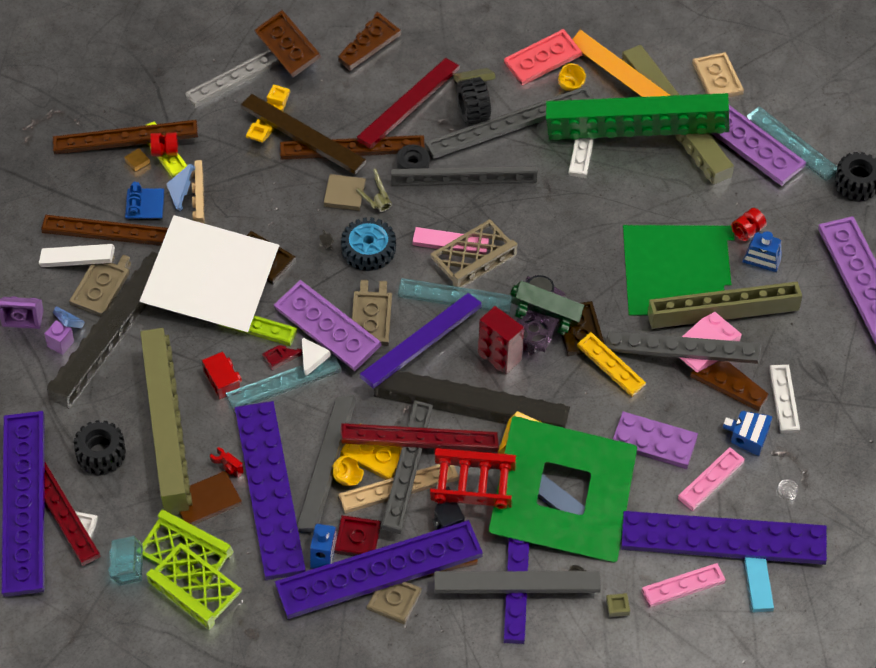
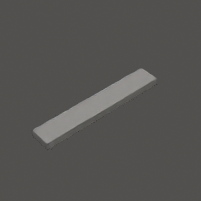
[185,50,281,108]

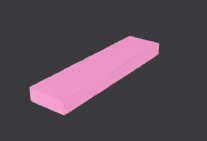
[413,227,489,255]
[678,447,745,511]
[642,563,726,608]

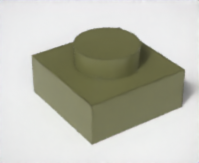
[606,593,630,617]

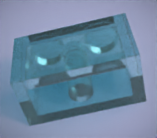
[109,536,143,586]

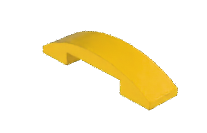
[246,84,290,143]

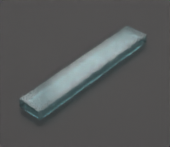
[747,106,837,181]
[398,278,512,314]
[226,354,341,412]

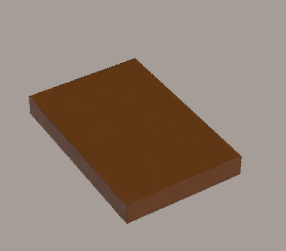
[180,471,242,526]

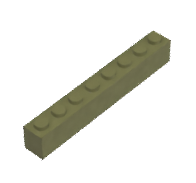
[648,282,802,329]

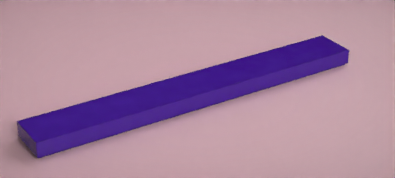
[360,293,482,389]

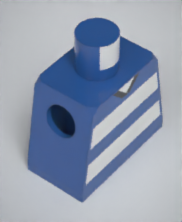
[743,231,782,273]
[723,411,773,456]
[310,524,337,569]

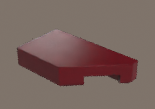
[262,345,303,371]

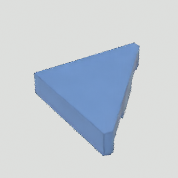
[167,164,195,211]
[53,306,85,328]

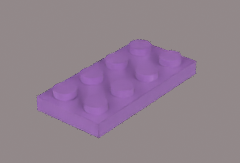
[613,412,698,469]

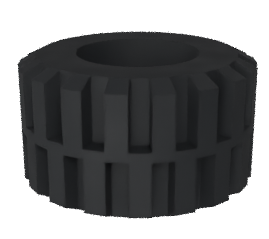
[456,77,491,125]
[834,152,876,201]
[73,420,126,475]

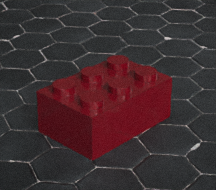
[478,306,524,374]

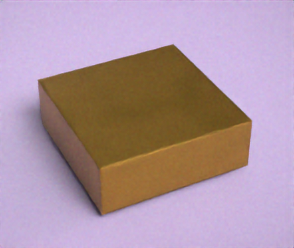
[124,148,150,172]

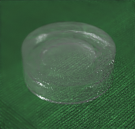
[777,479,798,500]

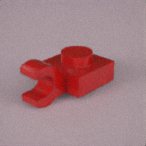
[210,447,244,478]

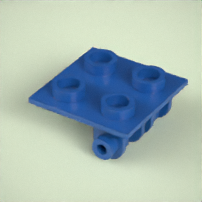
[125,182,164,219]

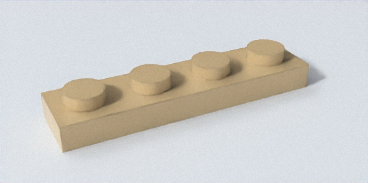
[191,160,205,224]

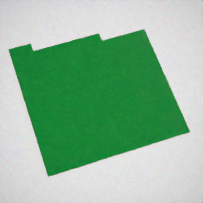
[623,225,735,315]

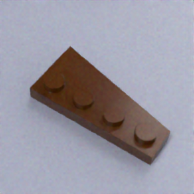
[338,12,401,71]
[690,361,769,412]

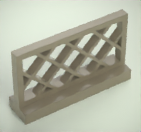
[430,219,518,290]

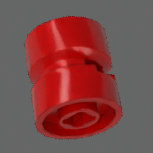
[151,132,178,157]
[731,208,767,241]

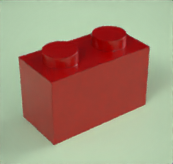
[202,351,242,400]

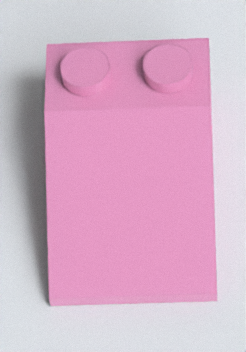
[679,312,742,372]

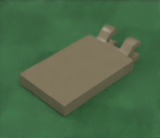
[69,254,132,318]
[352,280,392,346]

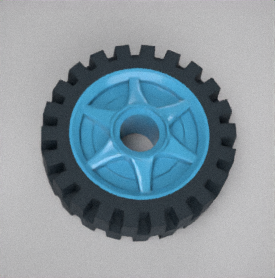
[341,217,396,271]

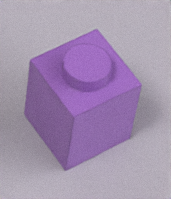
[45,320,74,355]

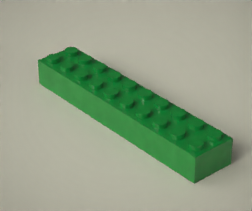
[546,93,729,140]

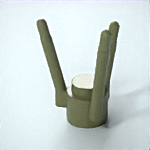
[357,168,392,212]

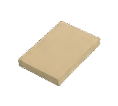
[692,52,744,97]

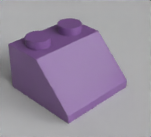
[0,296,44,329]

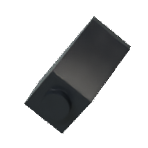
[432,486,465,530]

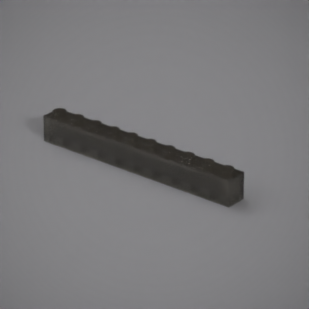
[47,251,158,409]
[374,371,570,428]

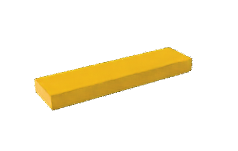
[577,332,646,397]

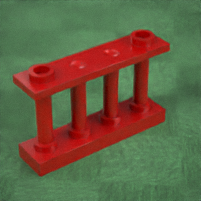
[430,448,516,509]

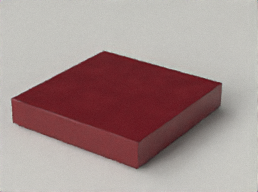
[334,515,381,556]

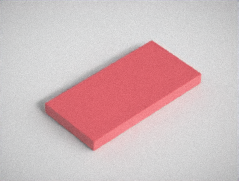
[504,29,582,86]

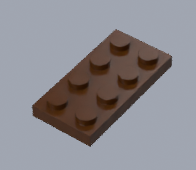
[254,10,321,77]

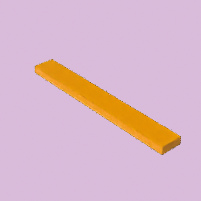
[572,30,671,97]

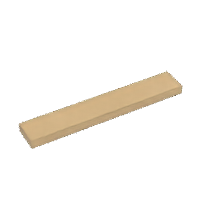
[338,464,459,514]

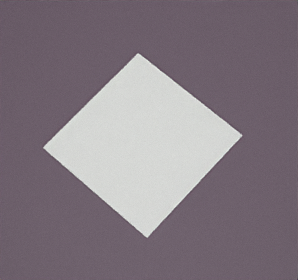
[139,215,279,332]

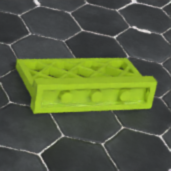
[137,509,234,591]
[146,542,242,630]

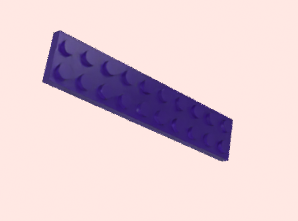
[235,401,306,581]
[2,411,45,597]
[621,511,827,565]
[275,520,483,619]

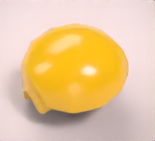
[558,63,586,91]
[333,455,364,486]

